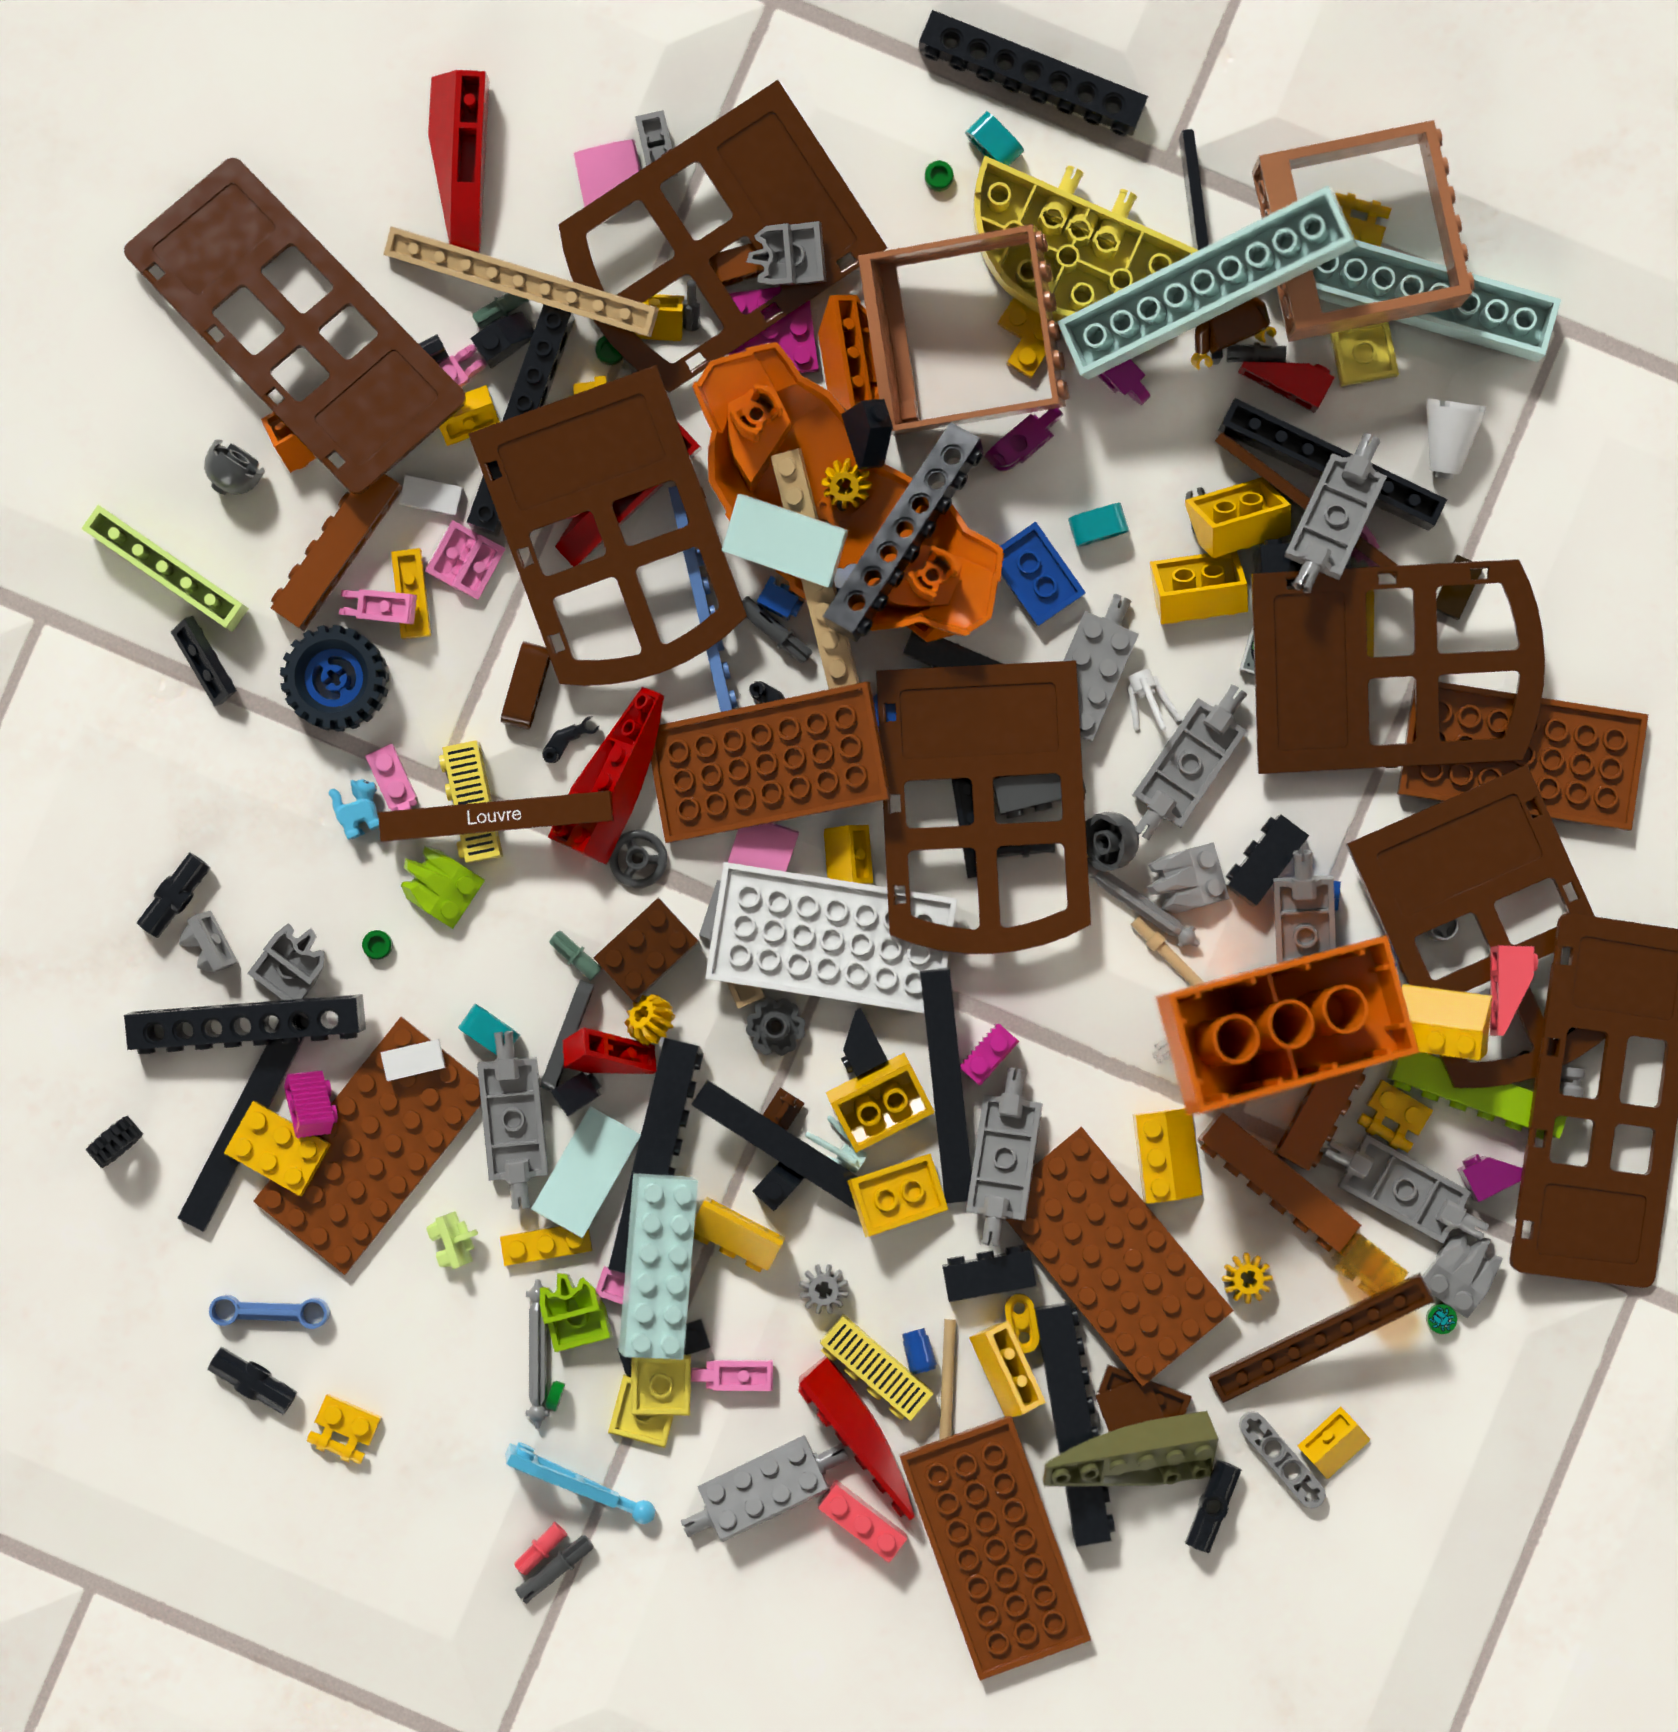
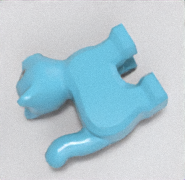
[329,779,379,840]

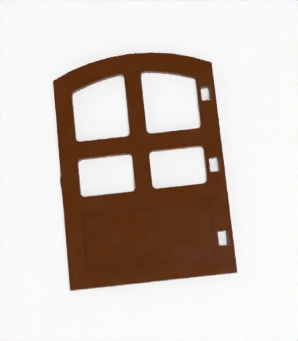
[558,80,888,393]
[468,365,747,686]
[1251,559,1545,774]
[876,660,1091,954]
[1346,765,1605,1088]

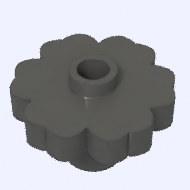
[746,997,806,1056]

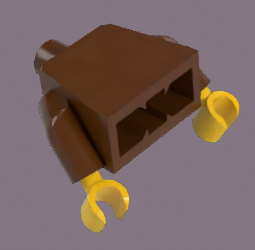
[1191,297,1276,370]

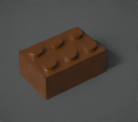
[593,898,700,1001]

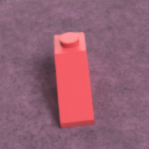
[1490,946,1538,1036]

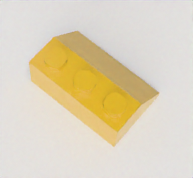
[1185,477,1291,558]
[1150,551,1248,624]
[1402,984,1492,1061]
[826,1053,935,1153]
[1132,1108,1202,1204]
[693,1197,785,1272]

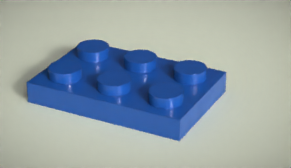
[1000,521,1086,627]

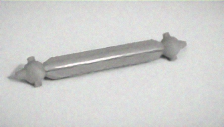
[1088,863,1200,948]
[525,1279,550,1428]

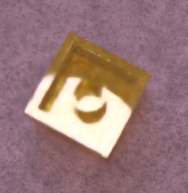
[1331,1232,1409,1297]

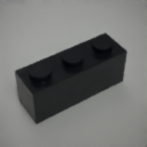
[1225,814,1309,907]
[942,1245,1037,1302]

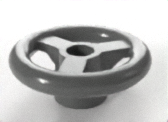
[609,830,667,888]

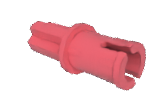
[514,1522,567,1575]

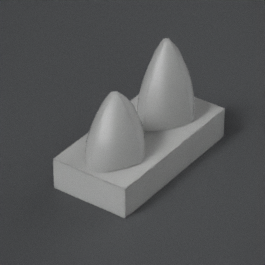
[179,910,238,972]

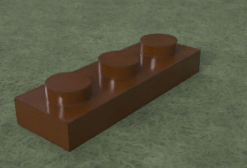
[1097,1364,1192,1418]

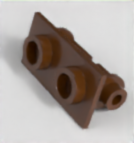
[763,1087,805,1130]

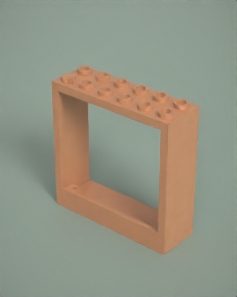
[1252,120,1474,342]
[858,224,1070,435]

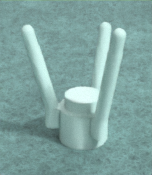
[805,1115,867,1173]

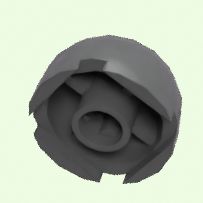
[204,439,265,495]
[1085,812,1139,872]

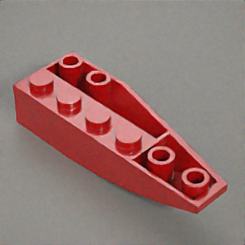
[428,70,490,253]
[555,421,702,567]
[548,687,664,865]
[798,1356,915,1521]

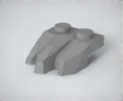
[746,221,826,285]
[1146,842,1230,914]
[247,923,325,1000]
[1422,1233,1503,1318]

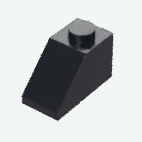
[470,311,534,369]
[841,399,893,470]
[841,1008,888,1076]
[551,1072,602,1116]
[752,1162,804,1211]

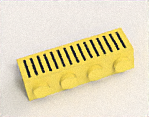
[439,740,503,864]
[820,1314,933,1421]

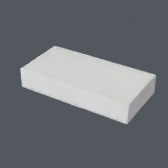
[399,475,463,517]
[380,1039,446,1081]

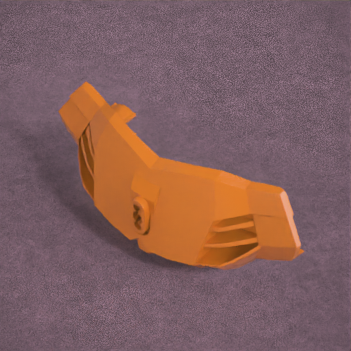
[692,342,1003,636]

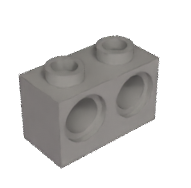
[635,110,678,177]

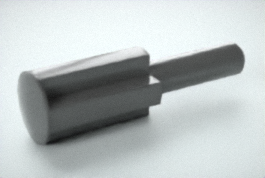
[683,280,700,331]

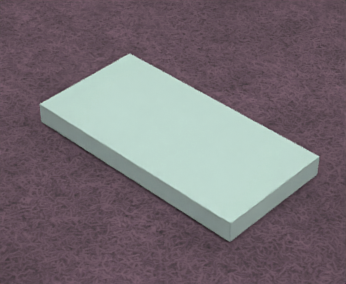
[722,494,849,588]
[531,1106,641,1239]

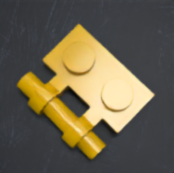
[1335,192,1391,247]
[1357,1080,1433,1153]
[306,1394,382,1465]

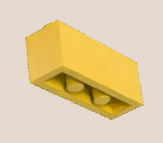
[969,1321,1046,1417]

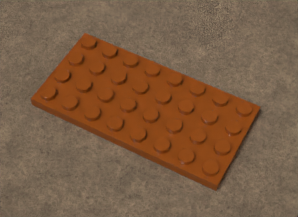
[1397,680,1649,831]
[651,681,891,843]
[253,1016,481,1275]
[1006,1126,1234,1387]
[899,1416,1091,1681]

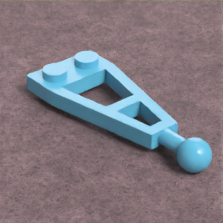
[505,1442,656,1524]

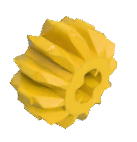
[821,458,872,509]
[624,994,676,1045]
[1221,1253,1273,1304]

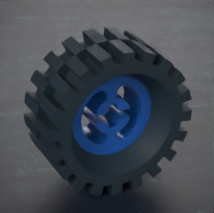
[280,625,389,732]

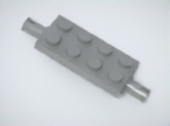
[1284,433,1387,593]
[1063,594,1139,742]
[1132,684,1247,840]
[1273,850,1336,963]
[477,1031,549,1209]
[966,1067,1043,1246]
[1323,1134,1489,1244]
[681,1435,849,1542]

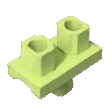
[426,1211,479,1269]

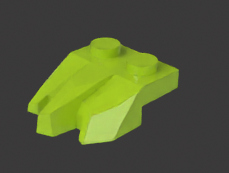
[400,846,485,929]
[539,1273,613,1352]

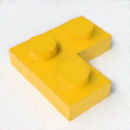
[997,298,1061,379]

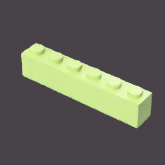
[81,505,249,632]

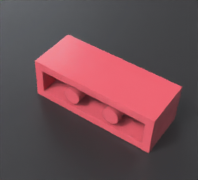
[818,1480,907,1563]

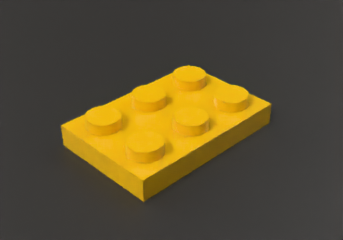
[224,1101,331,1196]
[847,1153,949,1237]

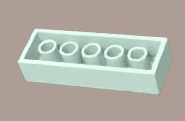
[619,1173,698,1360]

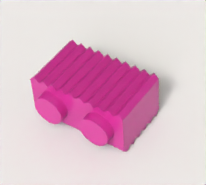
[960,1024,1019,1086]
[284,1071,338,1138]

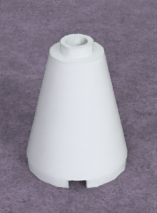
[1426,398,1486,480]

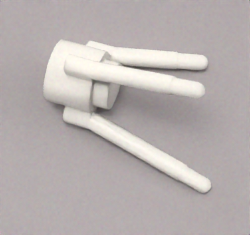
[1126,669,1181,731]

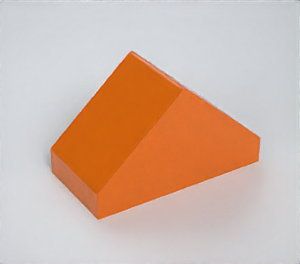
[1156,935,1419,1115]

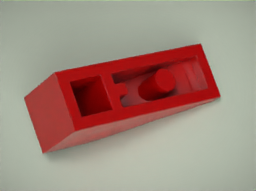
[1237,362,1335,413]
[563,1027,656,1074]

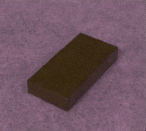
[1436,554,1483,621]

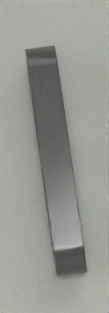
[540,980,595,1091]

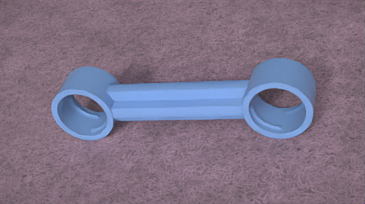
[209,1295,330,1329]

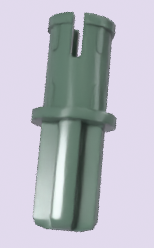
[472,293,529,329]
[549,930,602,981]

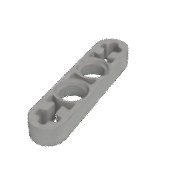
[1239,1411,1326,1508]

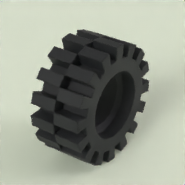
[86,1116,143,1168]

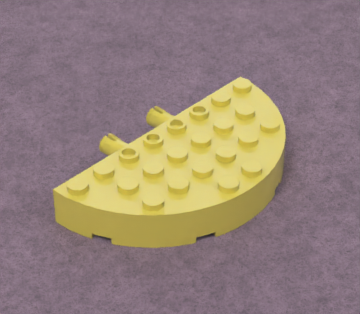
[973,156,1199,322]

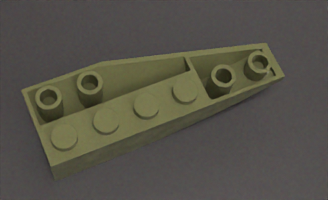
[1043,1411,1219,1486]

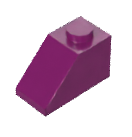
[1457,1154,1522,1202]

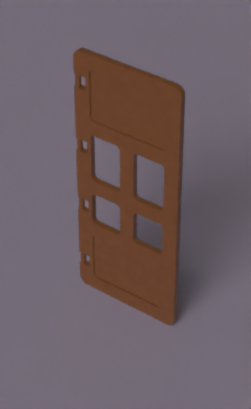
[124,158,466,495]
[1509,913,1678,1288]

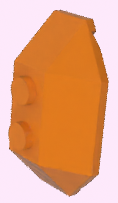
[818,295,879,410]

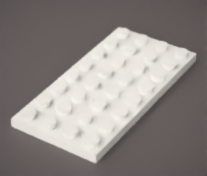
[705,862,957,1013]

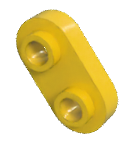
[1004,1293,1039,1353]

